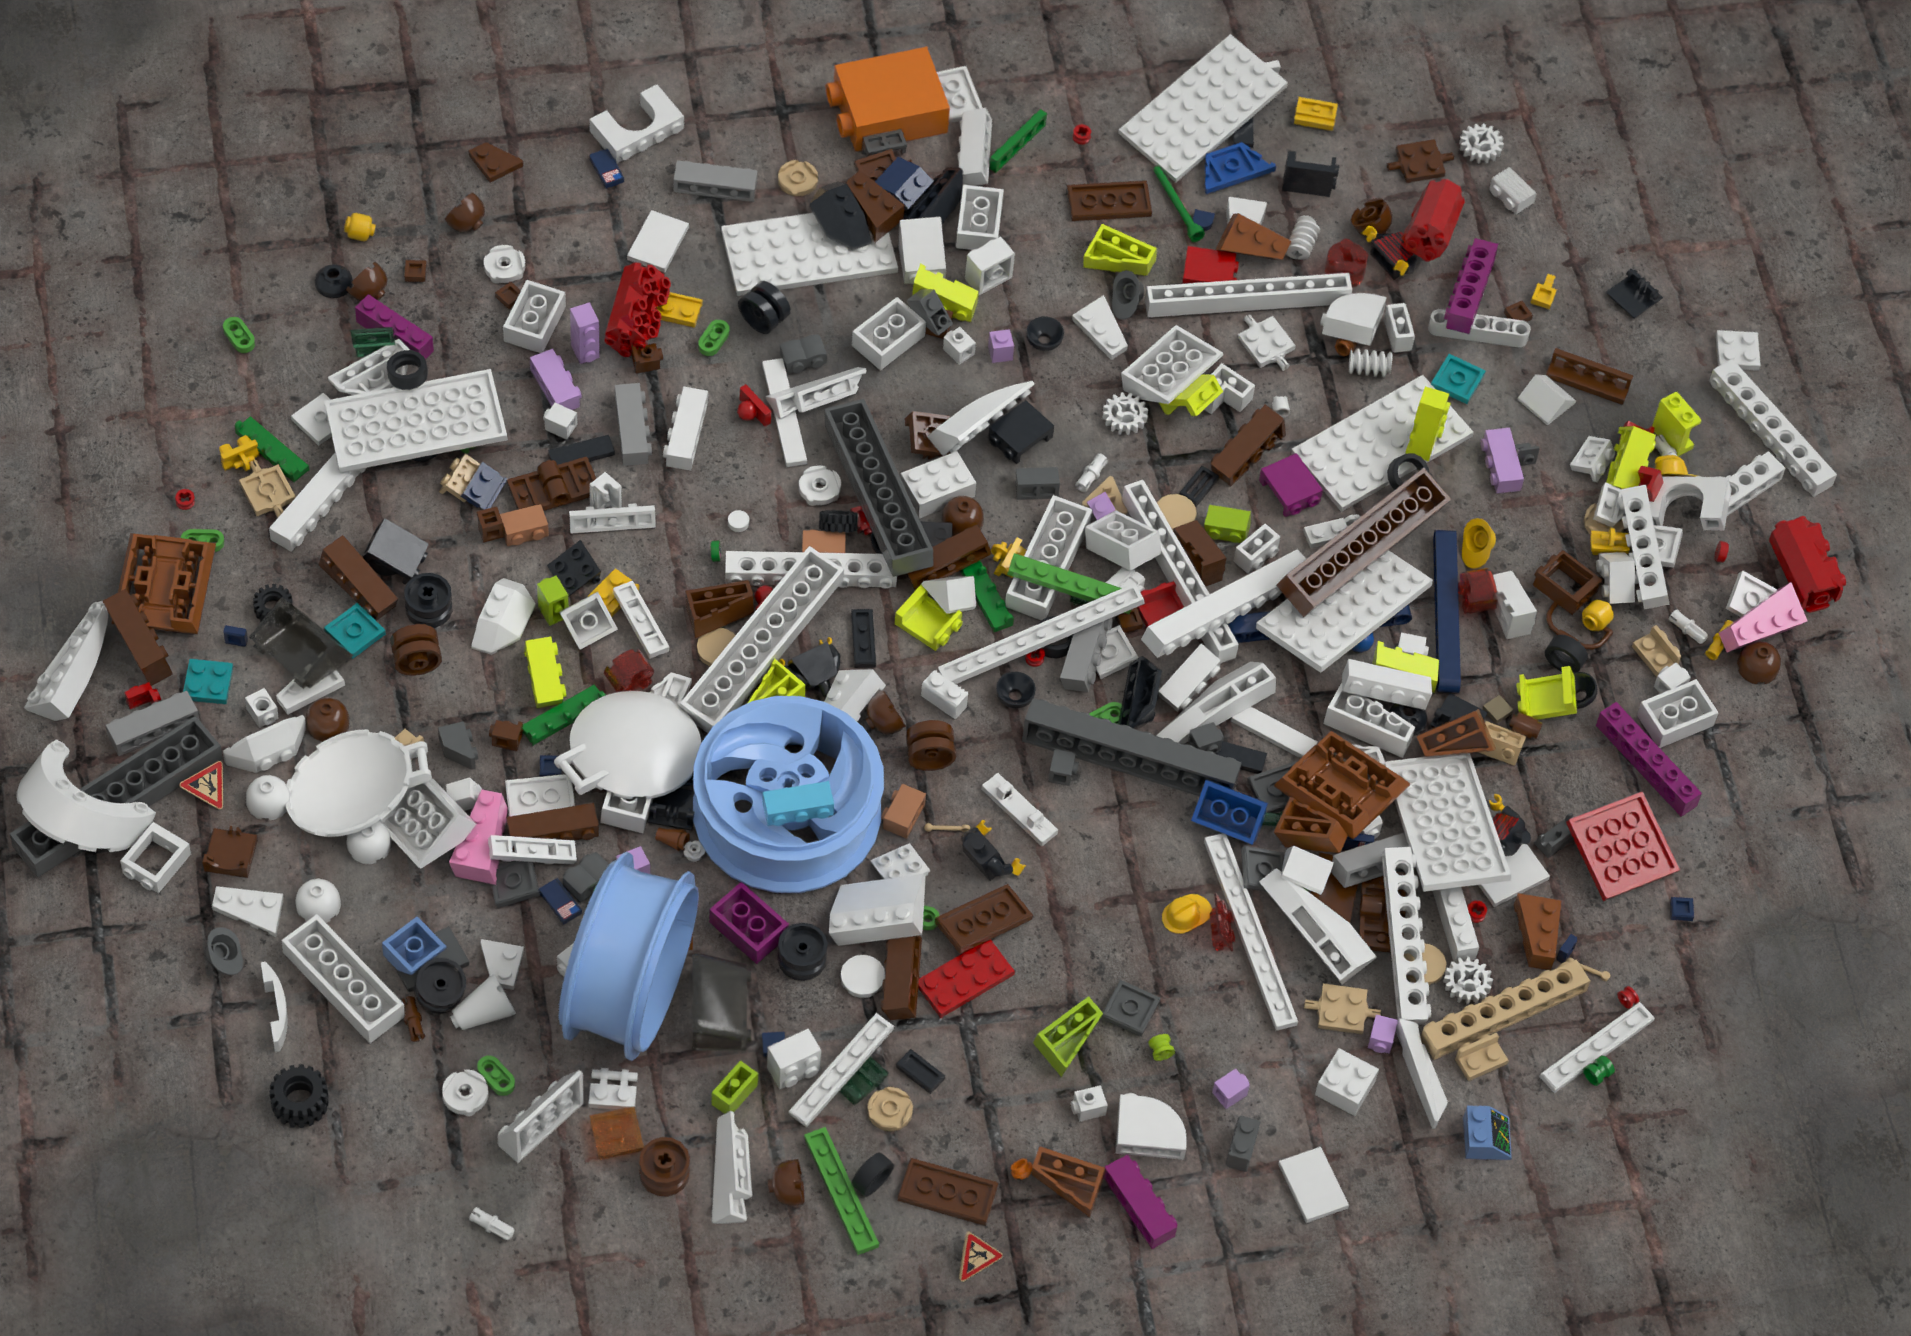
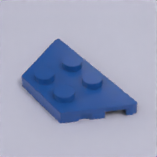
[1205,142,1276,194]

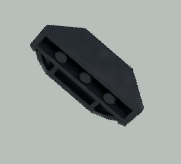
[903,167,963,225]
[809,181,872,250]
[1118,656,1162,730]

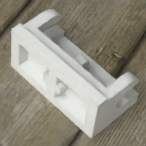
[590,472,622,509]

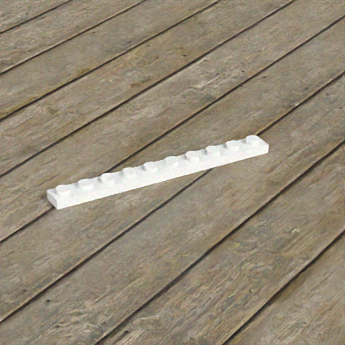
[938,583,1145,685]
[1204,833,1298,1031]

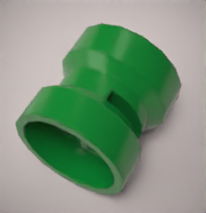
[1583,1055,1615,1086]

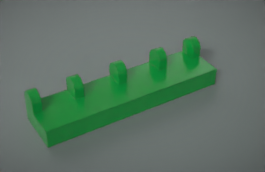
[989,109,1047,173]
[235,416,309,482]
[960,560,1014,632]
[523,685,606,746]

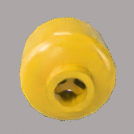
[344,213,376,241]
[1582,600,1614,631]

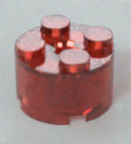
[1325,239,1368,288]
[1458,568,1498,614]
[604,649,654,692]

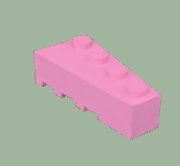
[1719,582,1807,653]
[449,790,508,885]

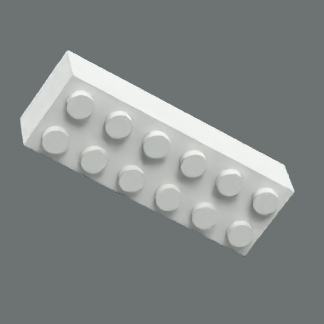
[1005,495,1092,620]
[282,914,405,1043]

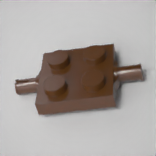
[1387,139,1454,183]
[847,149,913,182]

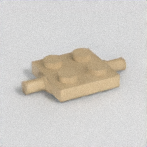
[239,460,296,518]
[1304,984,1381,1034]

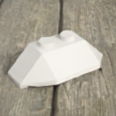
[328,339,410,395]
[471,578,535,655]
[223,715,306,773]

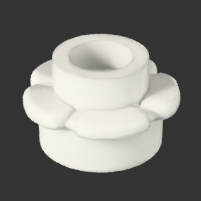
[684,840,705,862]

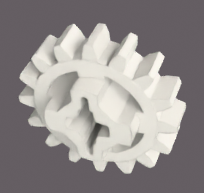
[1459,124,1504,163]
[1102,392,1148,435]
[1443,957,1493,1005]

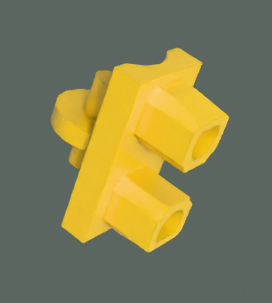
[219,435,259,471]
[1590,528,1630,555]
[991,537,1027,578]

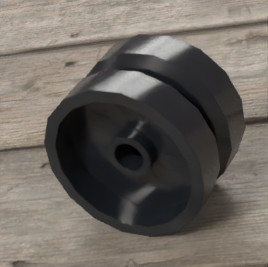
[738,281,791,334]
[404,573,453,628]
[777,923,828,981]
[414,958,466,1014]

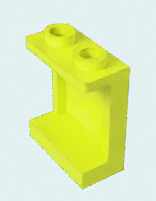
[1158,374,1223,416]
[1652,392,1701,457]
[895,584,963,651]
[1516,666,1577,720]

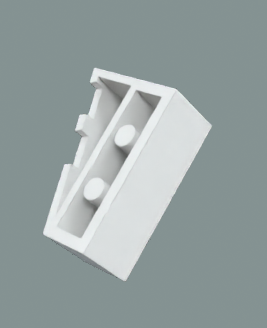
[1485,571,1537,639]
[1158,644,1221,712]
[824,669,886,721]

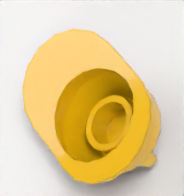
[1655,455,1696,477]
[1462,518,1496,569]
[1162,894,1212,934]

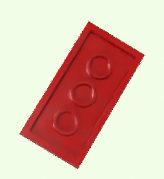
[918,939,1015,1018]

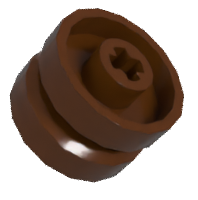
[390,624,442,676]
[906,720,956,771]
[639,1137,690,1197]

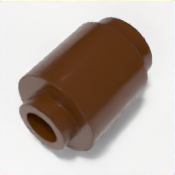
[1509,712,1543,739]

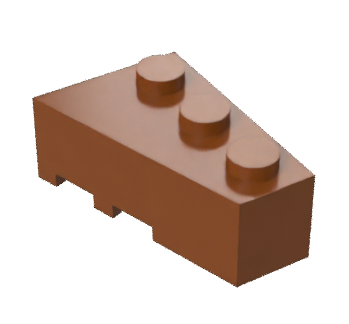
[1215,213,1291,260]
[1416,709,1496,756]
[1274,796,1348,853]
[1514,893,1561,971]
[1032,1146,1105,1217]

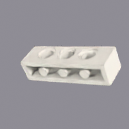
[1727,451,1785,516]

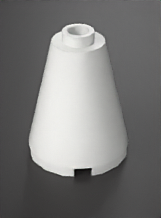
[450,974,516,1030]

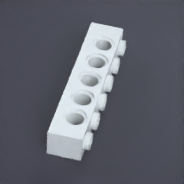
[1618,485,1670,610]

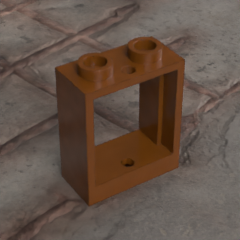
[1533,550,1602,615]

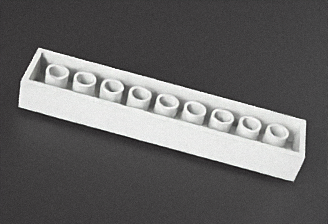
[680,546,844,733]

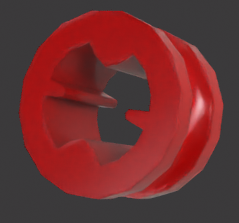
[1073,124,1091,145]
[175,489,195,510]
[1025,648,1045,667]
[1468,900,1487,923]
[1617,986,1639,1009]

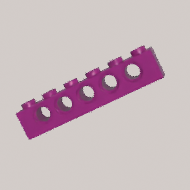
[1444,238,1498,334]
[1596,702,1702,817]

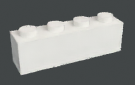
[958,108,992,186]
[663,386,708,471]
[1342,659,1432,710]
[1433,887,1479,963]

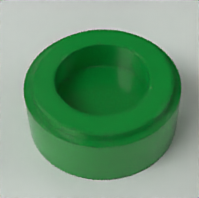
[710,540,721,562]

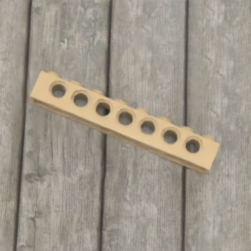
[1421,960,1590,1060]

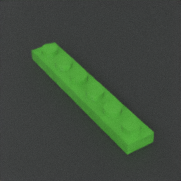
[1007,553,1131,614]
[804,1127,879,1255]

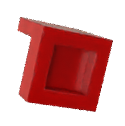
[1638,466,1664,502]

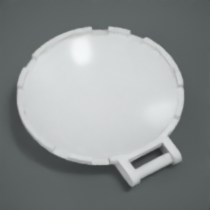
[554,691,701,799]
[285,729,432,837]

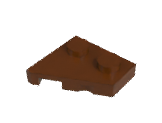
[469,142,523,183]

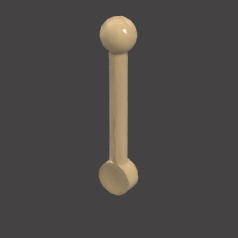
[924,823,970,832]
[1566,957,1610,981]

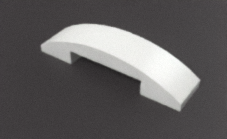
[261,962,288,1052]

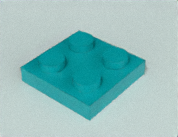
[1431,354,1486,404]
[324,603,386,659]
[183,659,234,705]

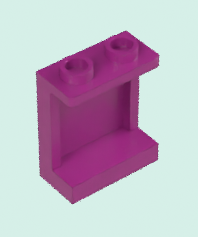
[1259,453,1323,517]

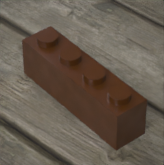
[906,525,992,591]
[506,803,599,851]
[881,935,922,1020]

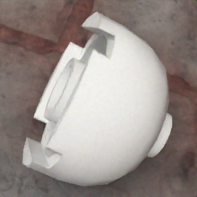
[246,775,290,820]
[347,821,391,864]
[295,879,341,923]

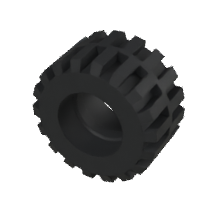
[269,1064,329,1128]

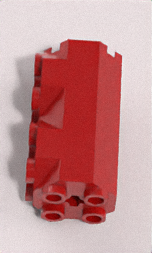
[1402,179,1465,262]
[605,262,671,357]
[1769,516,1846,613]

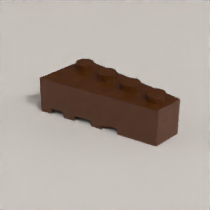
[1211,404,1286,486]
[319,535,398,621]
[103,589,173,686]

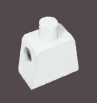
[1226,197,1267,225]

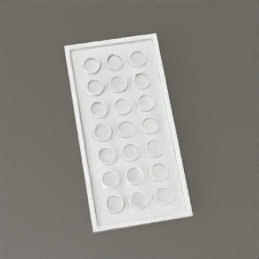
[1119,34,1288,183]
[721,213,898,296]
[324,369,508,473]
[1291,375,1474,512]
[1256,551,1433,673]
[1385,753,1511,892]

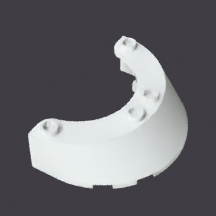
[17,740,156,852]

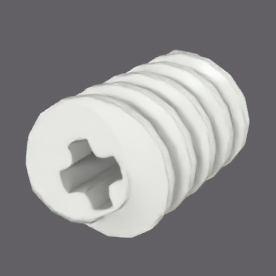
[1286,215,1320,260]
[1349,348,1393,378]

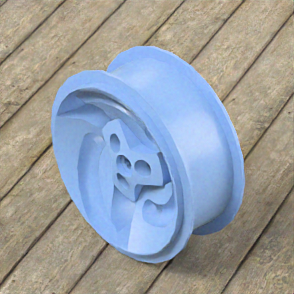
[693,696,884,893]
[559,852,699,1061]

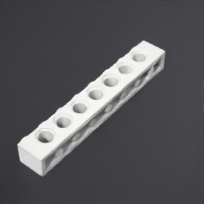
[1709,359,1837,497]
[725,551,897,588]
[1381,847,1431,1025]

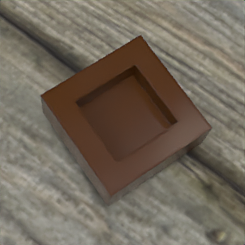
[404,260,427,282]
[495,281,521,309]
[1504,301,1533,322]
[1116,607,1143,632]

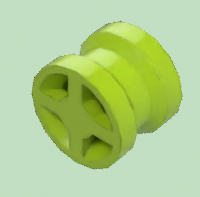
[1148,1034,1175,1061]

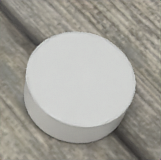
[728,510,749,532]

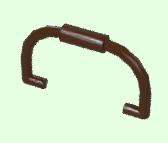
[1546,602,1613,650]

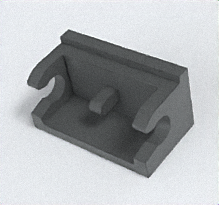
[862,129,907,157]
[1015,467,1060,500]
[1534,813,1574,858]

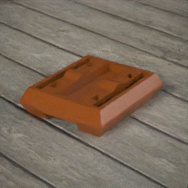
[111,533,216,634]
[1274,731,1410,840]

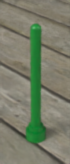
[1153,166,1205,242]

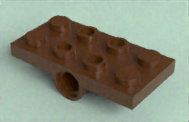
[507,456,596,511]
[1359,871,1406,953]

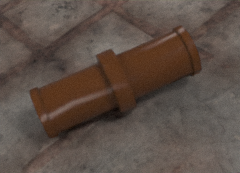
[401,996,425,1042]

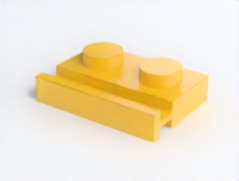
[1294,97,1338,131]
[657,292,703,328]
[588,568,639,617]

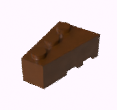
[846,170,904,243]
[1173,520,1227,587]
[685,580,754,638]

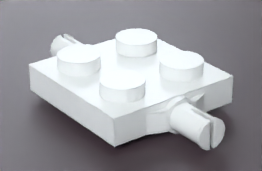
[1238,315,1295,371]

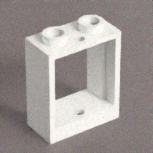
[121,822,191,893]

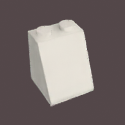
[898,217,946,284]

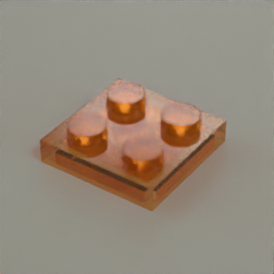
[589,1107,644,1160]

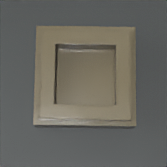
[1482,695,1513,724]

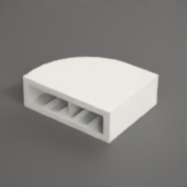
[1320,293,1387,346]
[1116,1093,1187,1160]

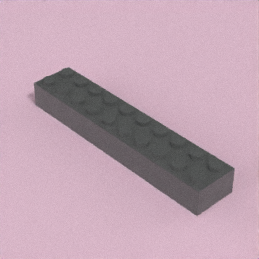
[824,399,933,577]
[1022,698,1242,796]
[10,716,223,877]

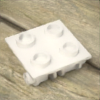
[871,843,930,879]

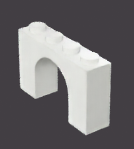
[590,84,684,164]
[1639,476,1731,531]

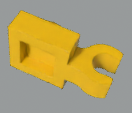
[1531,274,1557,310]

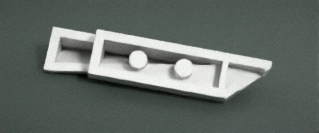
[766,367,866,418]
[1396,1019,1448,1129]
[712,1111,752,1224]

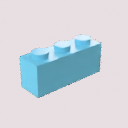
[762,781,834,826]

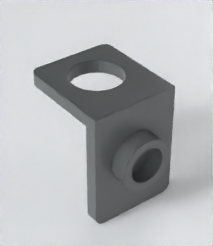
[1515,443,1540,466]

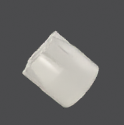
[1272,396,1290,418]

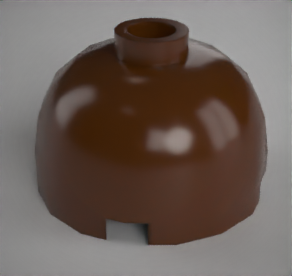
[445,192,485,232]
[1351,198,1393,237]
[346,262,387,301]
[942,496,984,537]
[1737,641,1781,684]
[866,690,906,735]
[306,697,350,742]
[768,1159,805,1206]

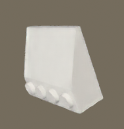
[1121,325,1223,404]
[380,770,476,868]
[829,874,926,946]
[498,1070,583,1163]

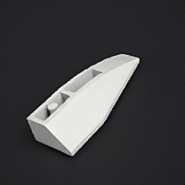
[928,381,1034,456]
[24,601,109,721]
[1156,662,1276,744]
[1259,868,1377,985]

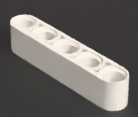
[1428,309,1531,347]

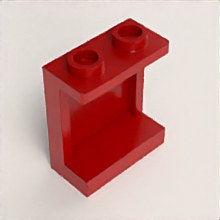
[1182,246,1239,284]
[1137,581,1184,627]

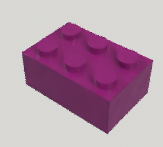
[709,882,789,964]

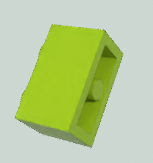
[1204,505,1251,543]
[537,575,569,626]
[711,1060,758,1114]

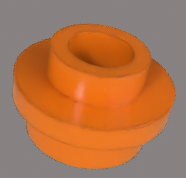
[1011,1159,1033,1179]

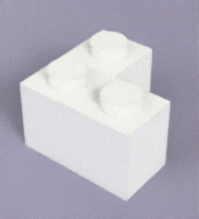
[1204,363,1255,414]
[1596,552,1635,604]

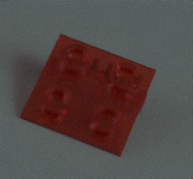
[1209,893,1235,952]

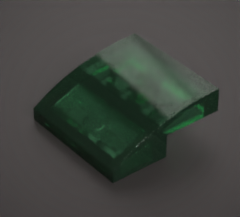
[350,327,397,357]
[824,1056,889,1105]

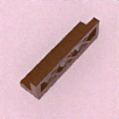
[1546,348,1633,405]

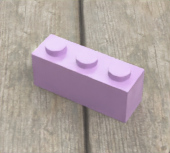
[570,302,599,364]
[530,349,582,410]
[1481,428,1524,493]

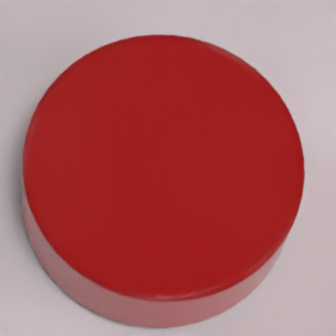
[1714,541,1729,563]

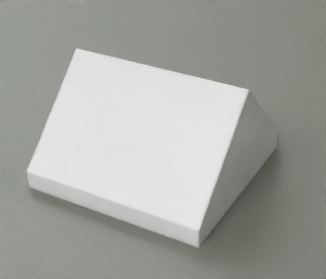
[1518,375,1576,426]
[922,576,976,614]
[560,592,618,649]
[1280,846,1334,895]

